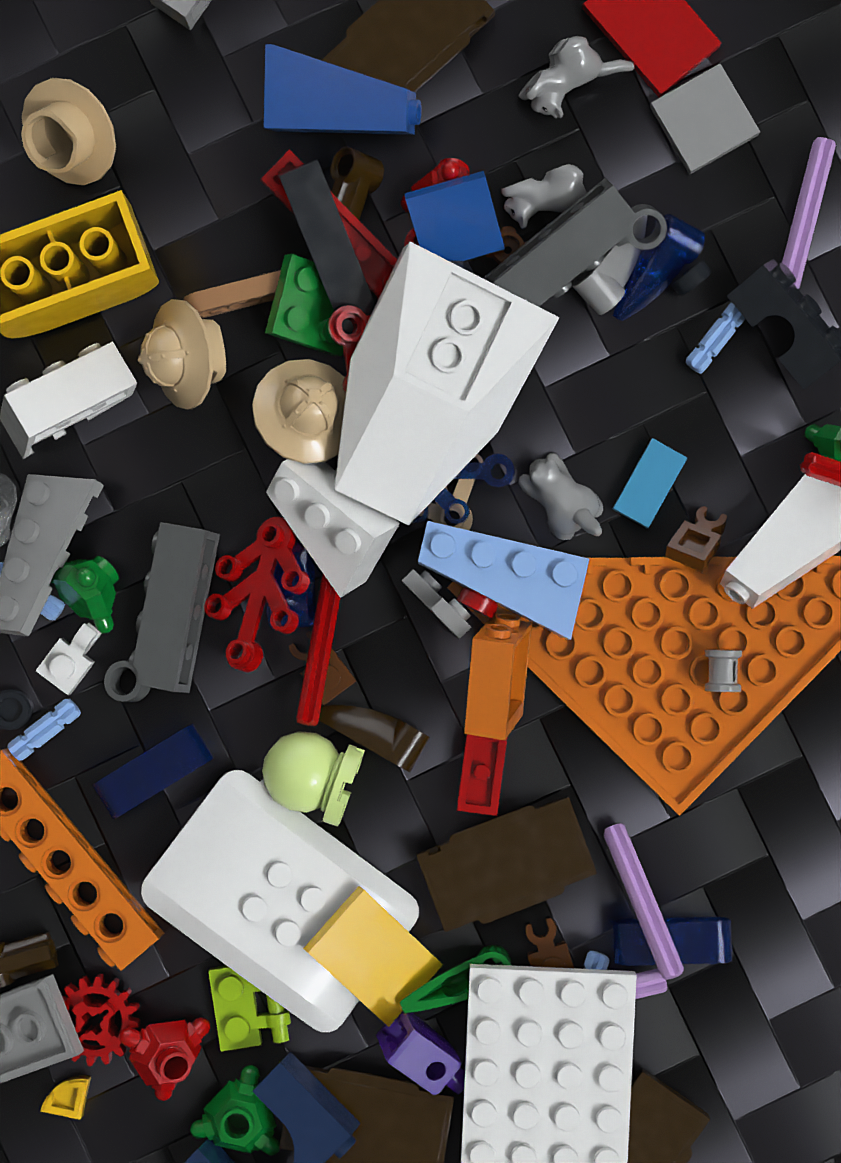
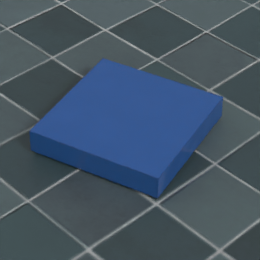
[404,171,505,261]

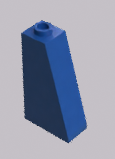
[264,44,422,135]

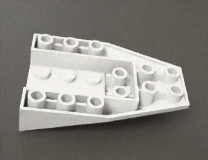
[334,242,560,525]

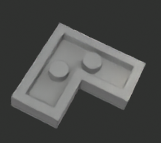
[402,569,471,639]

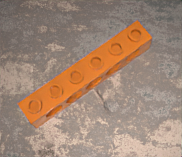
[0,748,164,971]

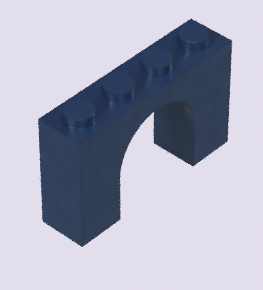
[185,1052,361,1163]

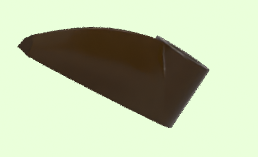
[319,705,430,772]

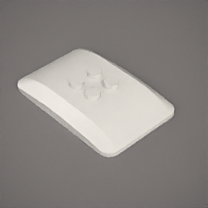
[141,770,419,1032]

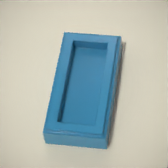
[612,438,687,529]

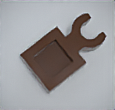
[665,506,727,572]
[289,631,357,705]
[525,916,574,968]

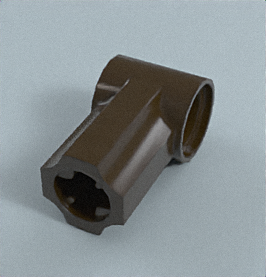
[330,147,384,220]
[0,932,58,988]

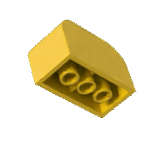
[0,190,159,338]

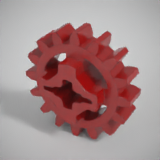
[62,974,141,1066]

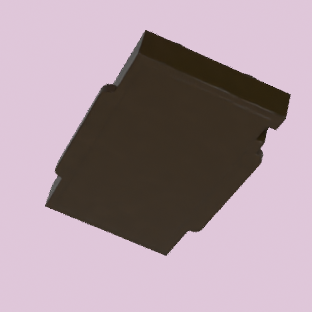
[322,0,495,92]
[416,796,597,932]
[279,1065,455,1163]
[627,1067,710,1163]

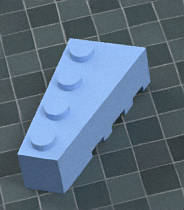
[418,521,589,640]

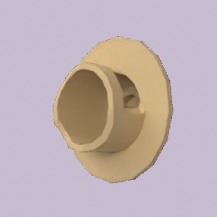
[21,78,116,185]
[138,299,226,409]
[252,359,346,464]

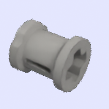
[705,650,742,692]

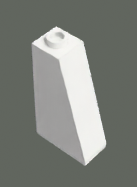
[720,474,841,609]

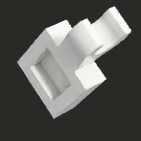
[36,623,102,695]

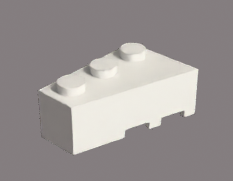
[0,342,137,459]
[266,459,400,598]

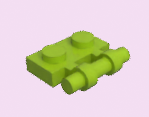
[208,965,291,1052]

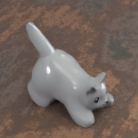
[519,36,635,118]
[501,164,587,228]
[518,453,603,540]

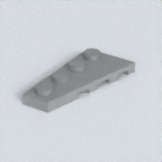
[0,474,104,636]

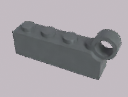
[483,178,667,307]
[104,522,220,702]

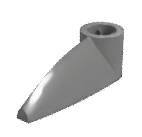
[572,215,647,315]

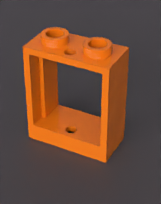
[464,613,532,740]

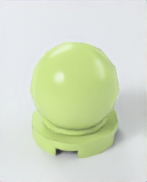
[262,731,365,827]

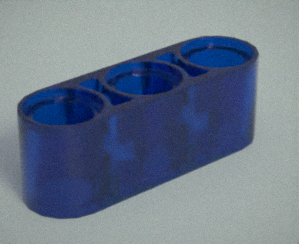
[93,724,214,820]
[613,917,732,966]

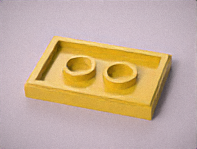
[303,886,443,1027]

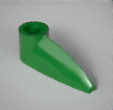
[400,945,511,1013]

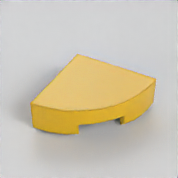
[40,1076,91,1120]

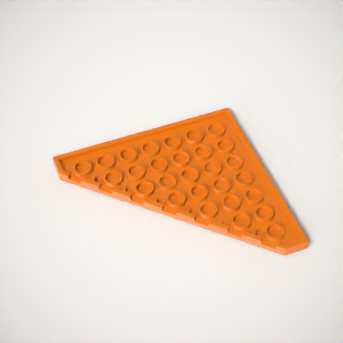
[447,556,841,816]

